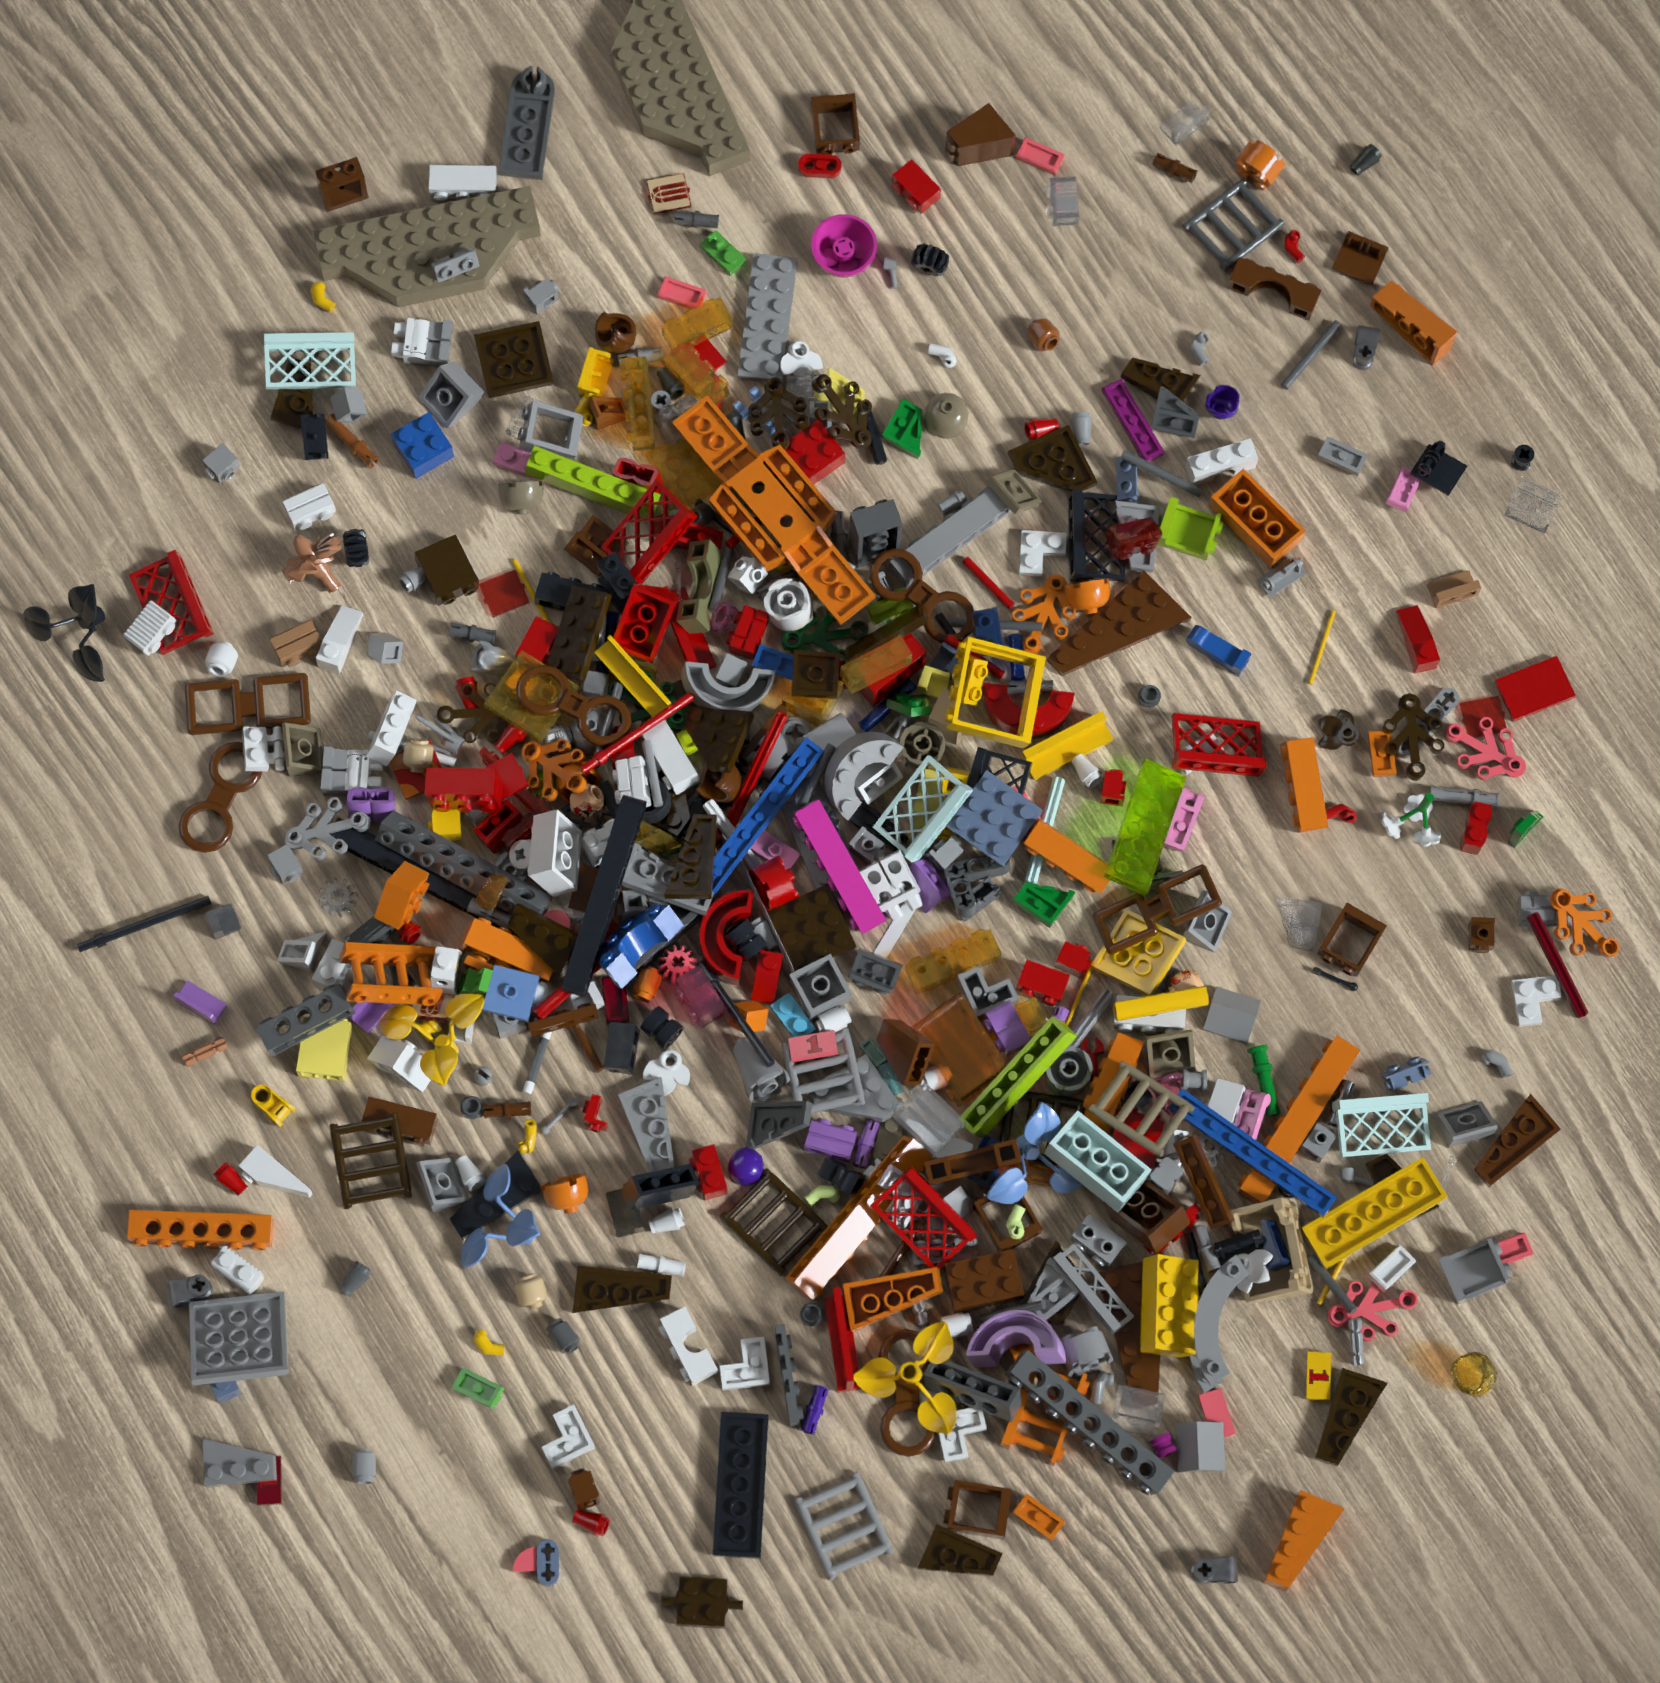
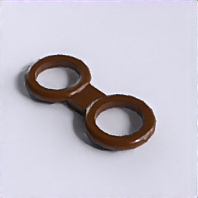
[869,548,975,643]
[516,665,632,747]
[178,741,262,853]
[878,1329,936,1457]

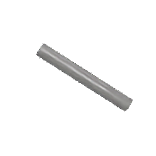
[642,740,663,807]

